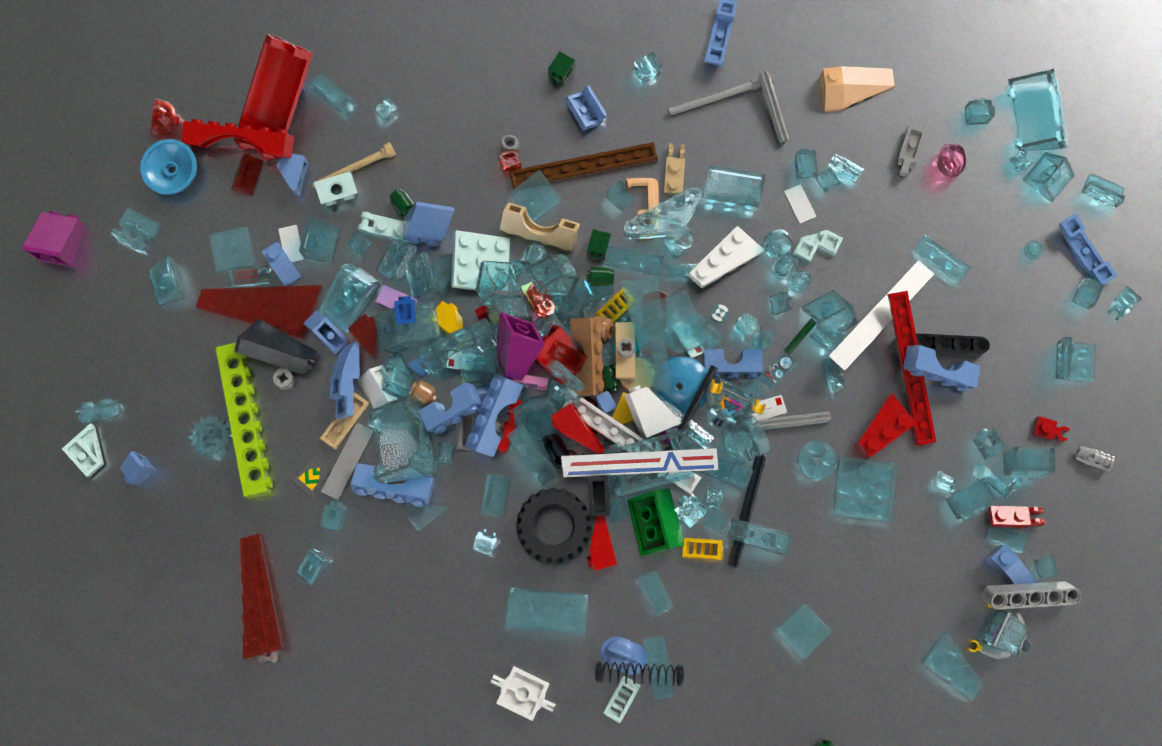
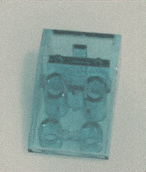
[374,300,441,354]

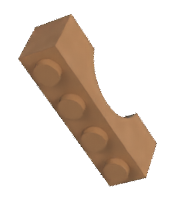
[570,317,604,396]

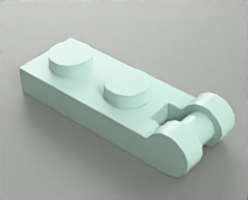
[357,212,409,243]

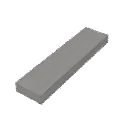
[321,423,375,501]

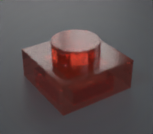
[498,150,521,172]

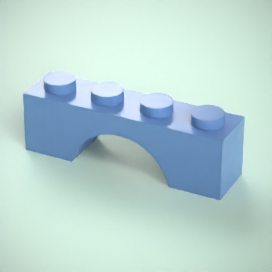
[903,345,981,392]
[465,373,523,457]
[351,463,434,507]

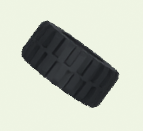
[516,488,592,565]

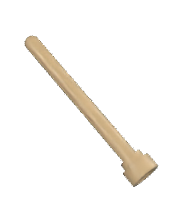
[312,142,396,189]

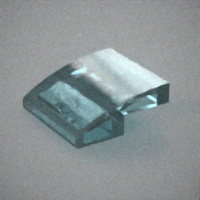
[209,226,255,272]

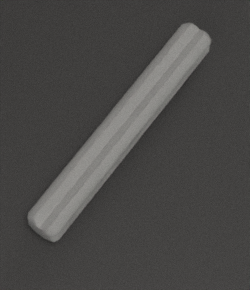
[759,71,789,143]
[755,412,831,431]

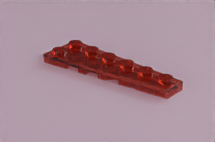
[240,533,284,660]

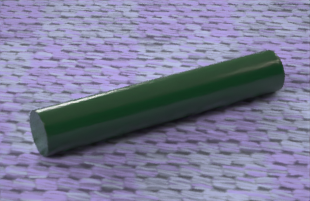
[784,317,818,355]

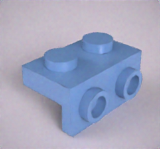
[565,86,607,131]

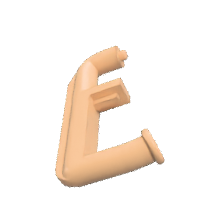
[625,178,659,240]

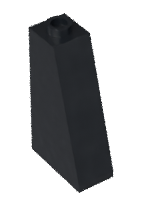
[234,319,317,375]

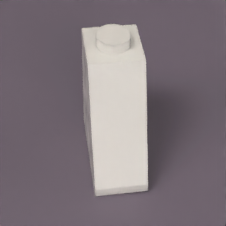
[624,385,681,438]

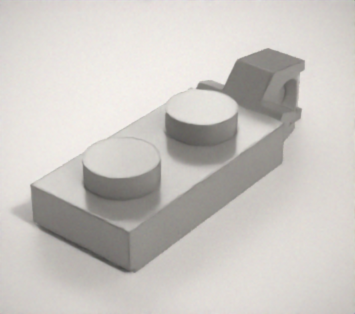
[897,125,926,178]

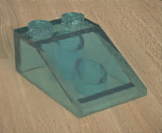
[319,263,382,333]

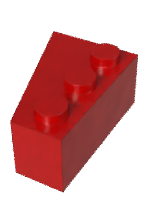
[854,393,916,461]

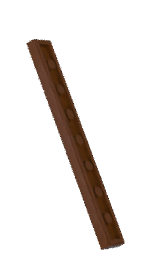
[509,142,658,190]

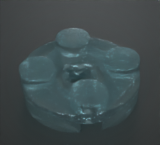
[797,440,837,480]

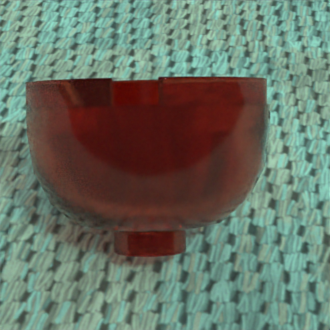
[150,99,180,137]

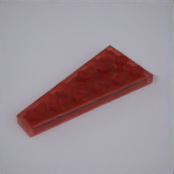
[195,285,323,340]

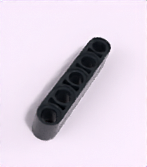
[892,333,990,357]

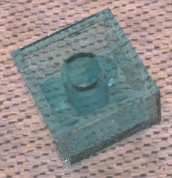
[1003,447,1055,480]

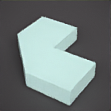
[793,230,843,263]

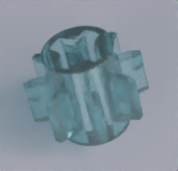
[734,313,758,337]

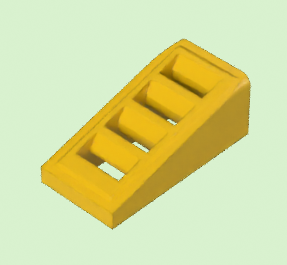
[595,288,636,323]
[682,537,724,561]

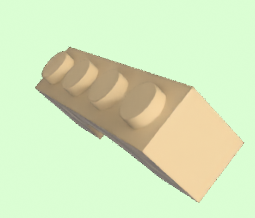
[500,202,580,251]

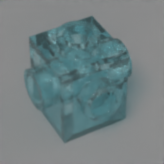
[675,493,708,527]

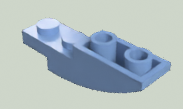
[329,341,360,419]

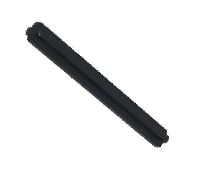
[728,454,766,568]

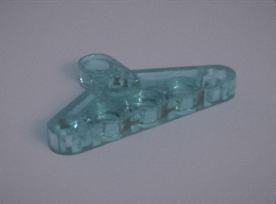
[623,187,702,249]

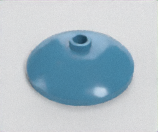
[140,139,197,195]
[653,356,711,414]

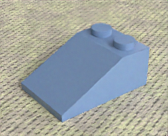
[403,202,454,246]

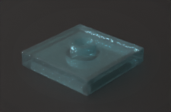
[510,170,562,222]
[775,603,832,660]

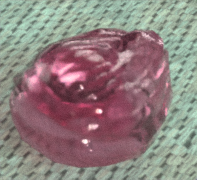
[936,143,966,178]

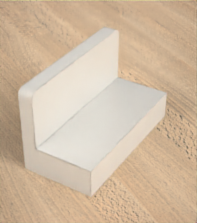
[358,365,402,412]

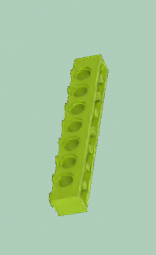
[215,343,273,499]

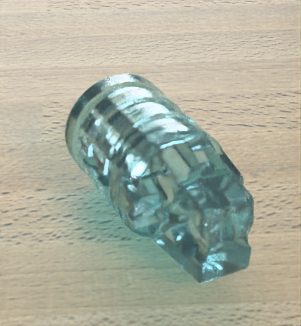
[828,154,864,183]
[822,358,845,393]

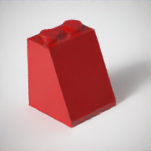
[534,324,585,387]

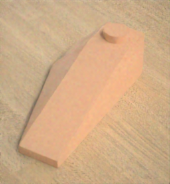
[819,67,895,111]

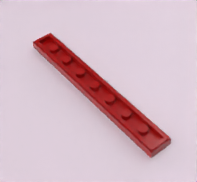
[887,290,937,446]

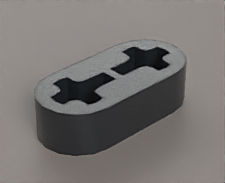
[543,433,570,469]

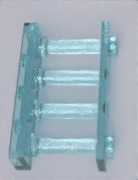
[605,428,695,497]

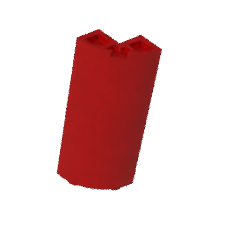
[234,33,313,161]

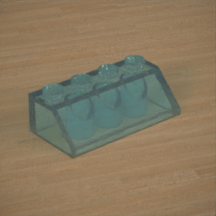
[505,588,588,635]

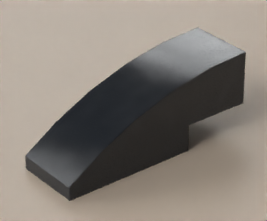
[587,453,610,516]

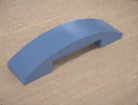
[704,0,738,66]
[1059,213,1117,286]

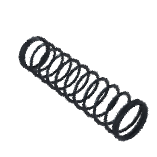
[595,661,684,687]

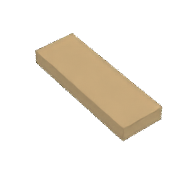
[615,322,636,379]
[320,392,370,450]

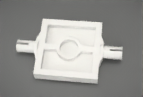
[491,666,556,721]

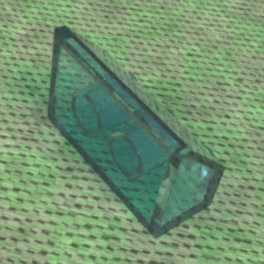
[703,166,766,209]

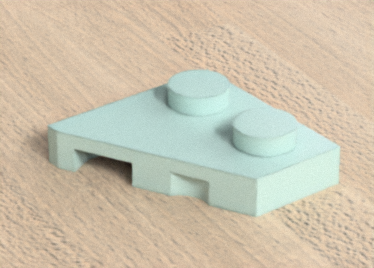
[62,423,104,477]

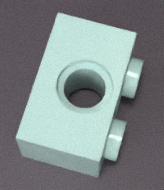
[314,171,358,206]

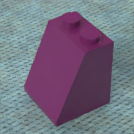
[22,211,85,267]
[495,312,545,381]

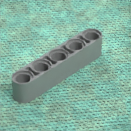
[982,581,1082,610]

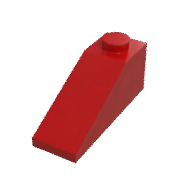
[550,402,605,454]
[586,516,617,572]

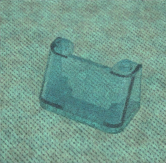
[1006,69,1069,152]
[368,395,435,484]

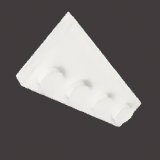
[688,226,765,288]

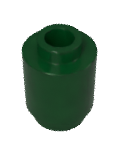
[390,189,414,217]
[586,267,614,287]
[602,364,622,394]

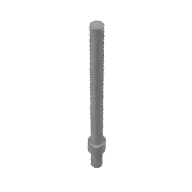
[668,75,774,116]

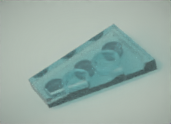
[922,631,984,701]

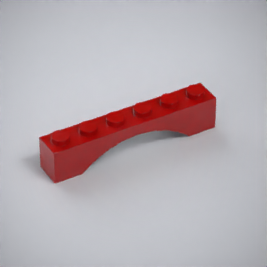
[181,119,294,159]

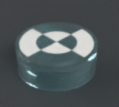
[710,304,730,324]

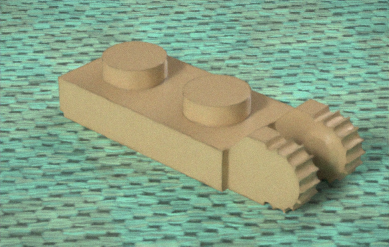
[664,143,685,196]

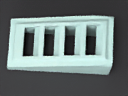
[603,676,640,723]

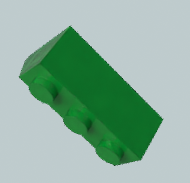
[627,488,684,557]

